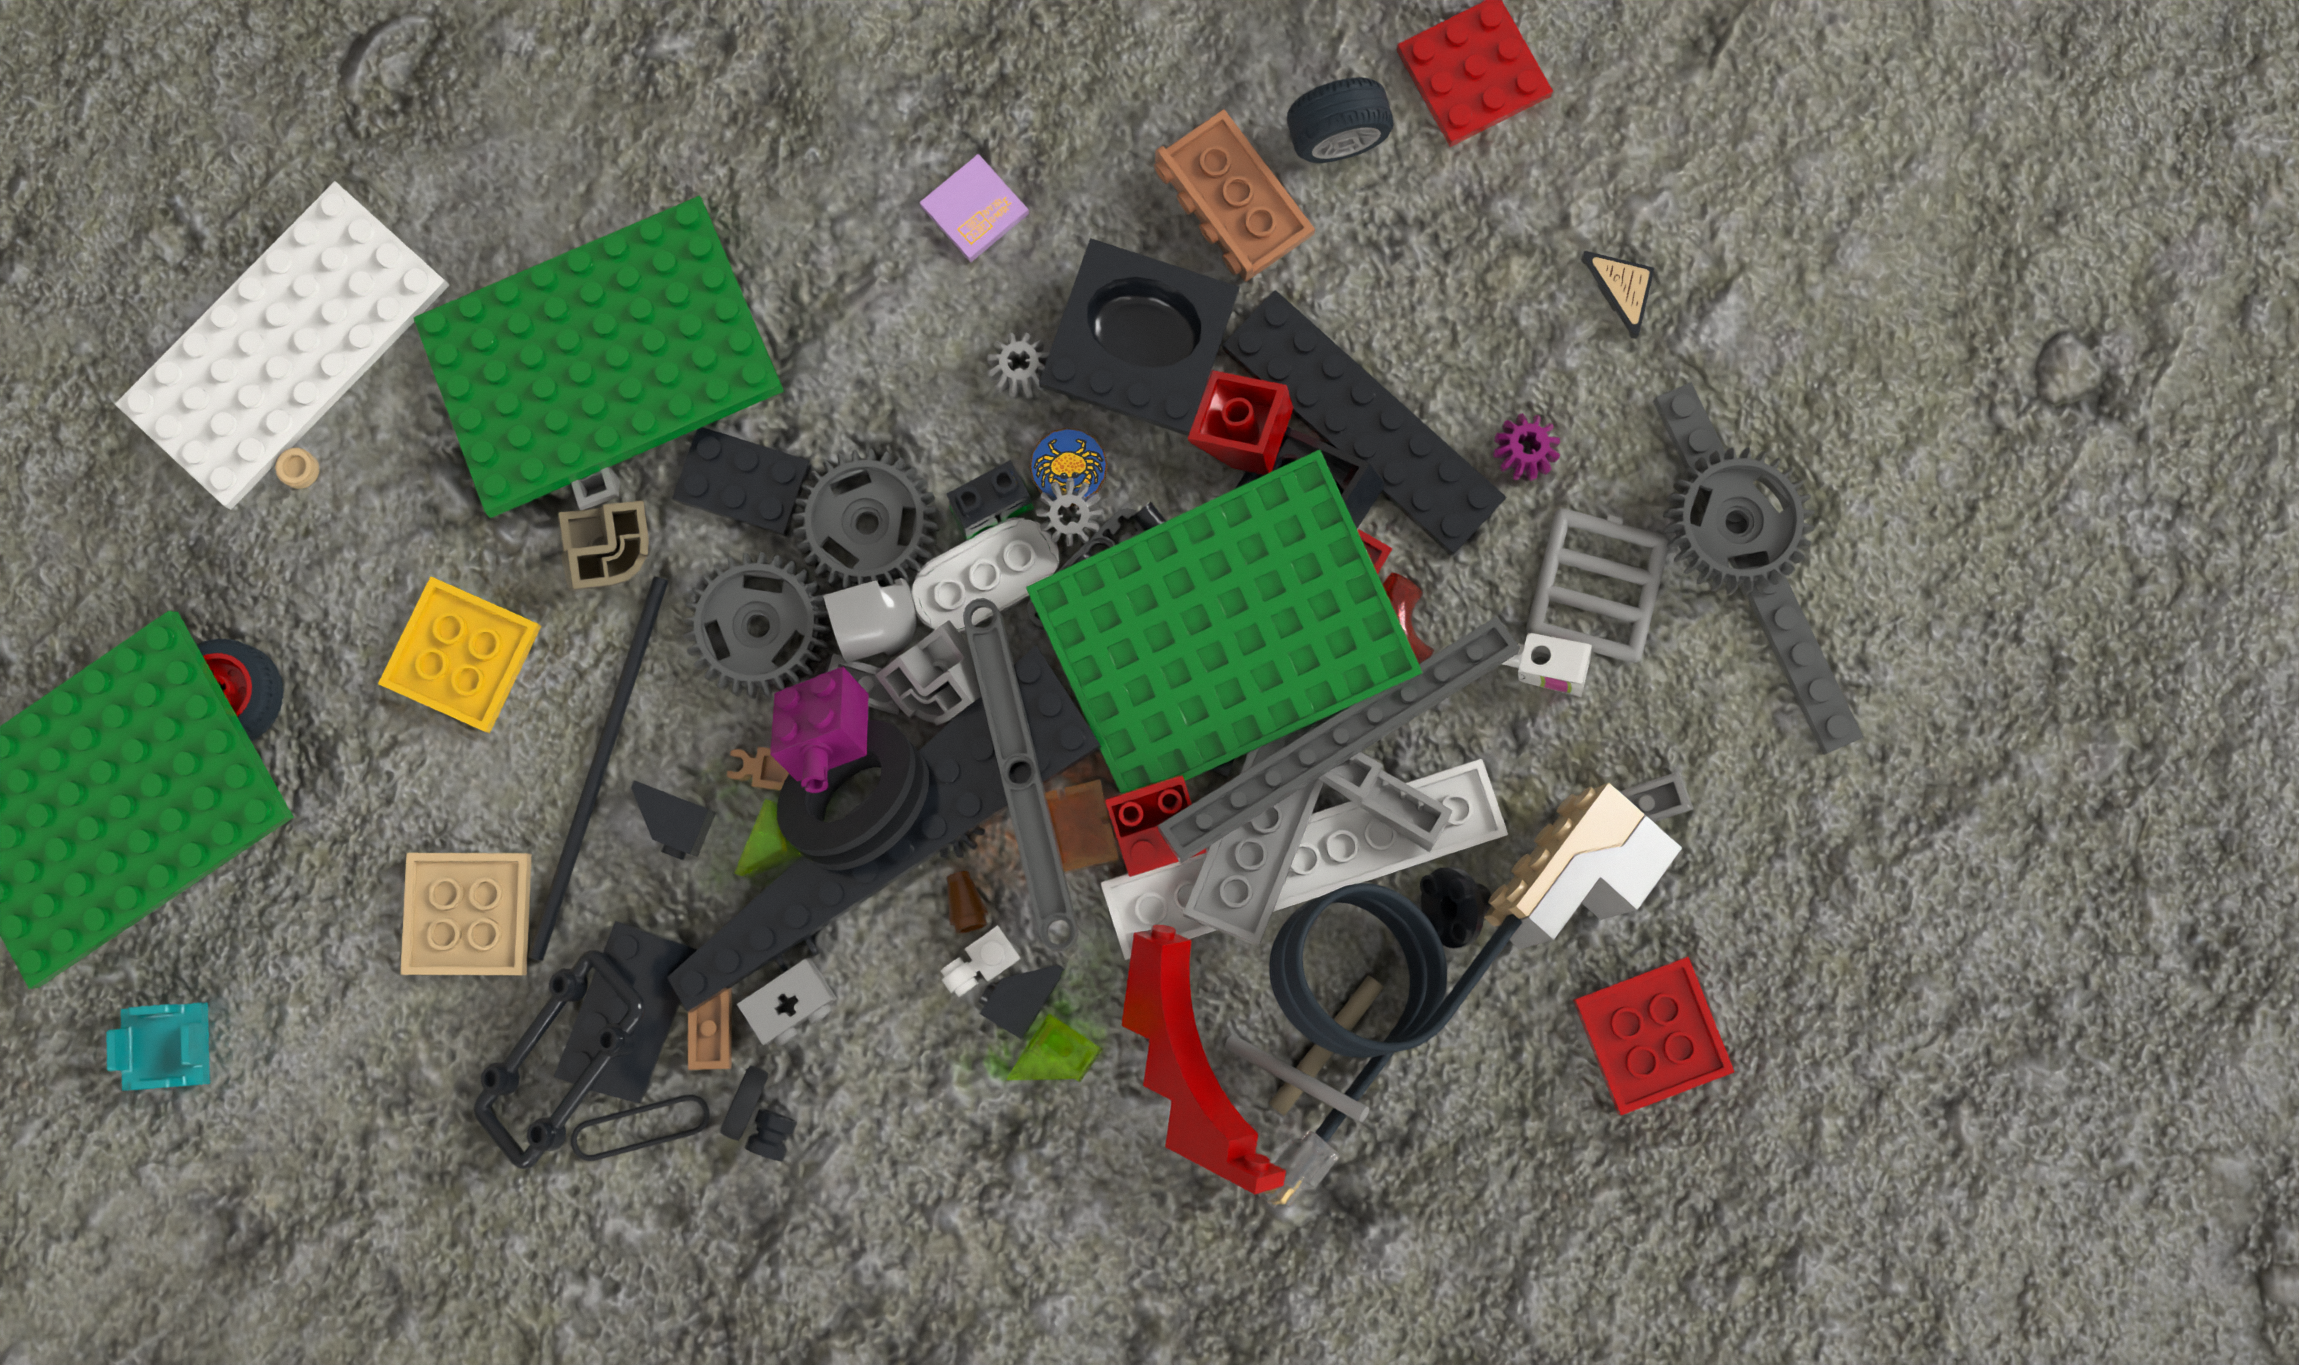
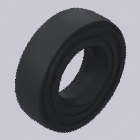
[720,1065,769,1141]

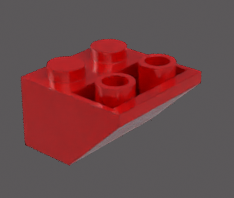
[1105,775,1207,877]

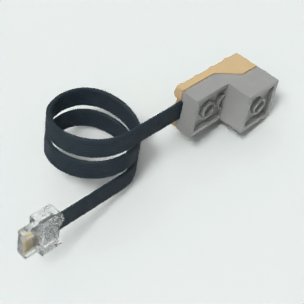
[1258,783,1682,1208]

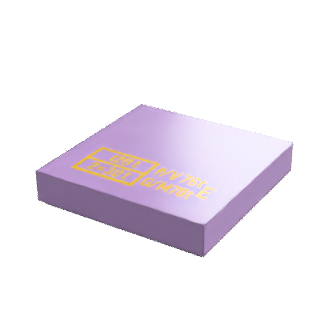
[920,154,1029,263]

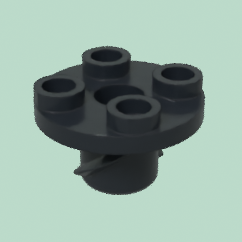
[1420,866,1492,949]

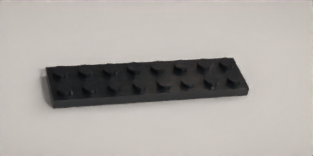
[1222,290,1507,556]

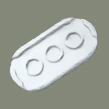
[911,518,1059,634]

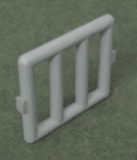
[1526,508,1670,663]

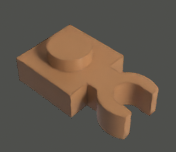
[727,747,789,791]

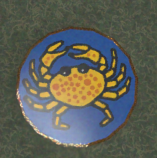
[1029,427,1108,507]

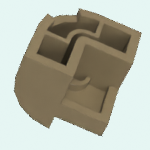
[557,501,649,591]

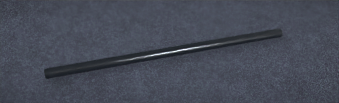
[527,576,669,961]

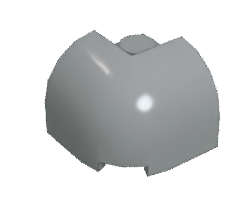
[823,578,917,663]
[875,620,981,726]

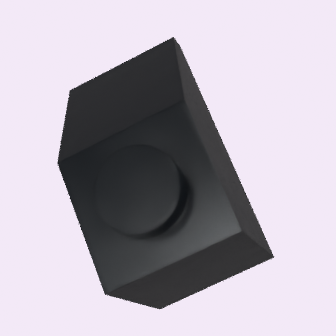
[631,780,716,860]
[979,965,1066,1040]

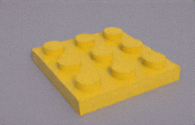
[378,576,541,734]

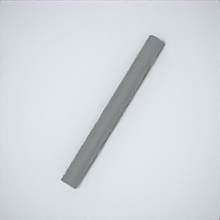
[1225,1034,1369,1122]

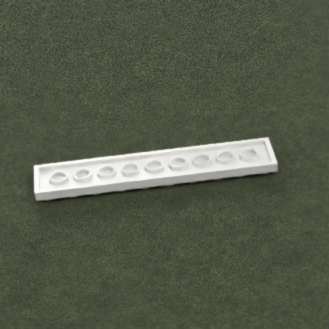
[1101,759,1508,960]

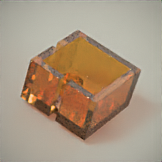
[1045,779,1119,875]

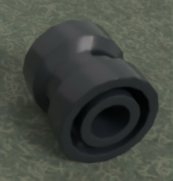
[745,1108,797,1162]

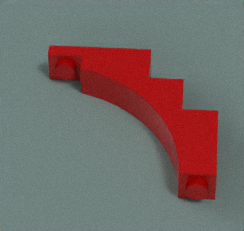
[1121,925,1286,1195]

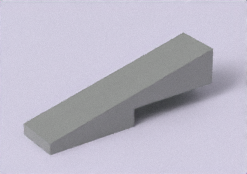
[1308,725,1453,853]

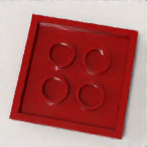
[1396,0,1553,147]
[1573,957,1735,1115]

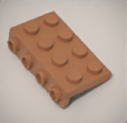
[1154,109,1315,282]

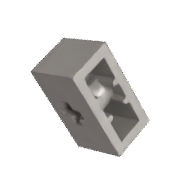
[737,958,838,1047]

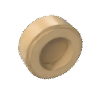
[275,448,319,489]

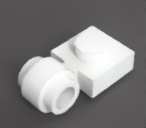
[941,925,1021,997]

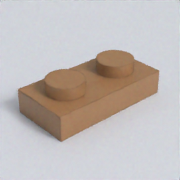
[688,987,732,1070]

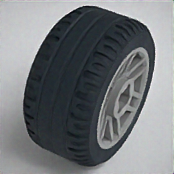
[1287,77,1394,163]

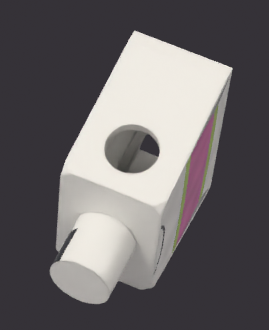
[1502,633,1592,697]

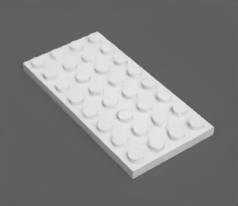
[115,181,450,510]

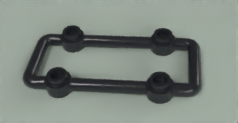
[474,950,645,1169]

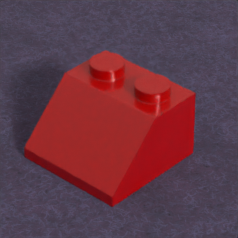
[1188,370,1293,475]

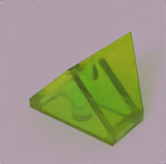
[734,798,800,879]
[1006,1013,1103,1082]

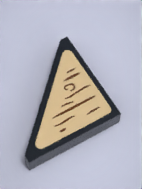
[1581,251,1655,339]

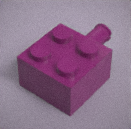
[770,666,869,793]

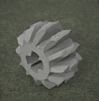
[987,332,1050,399]
[1036,478,1104,546]

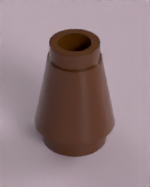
[946,871,989,934]

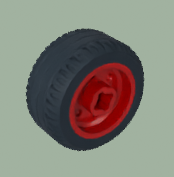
[197,639,284,741]

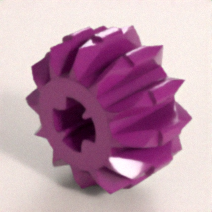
[1493,413,1561,481]

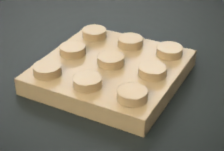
[400,853,532,975]

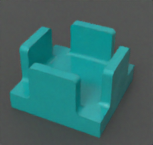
[106,1003,210,1091]

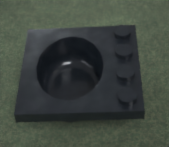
[1039,238,1240,436]

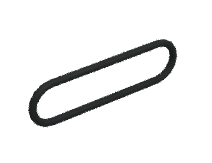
[571,1094,710,1161]

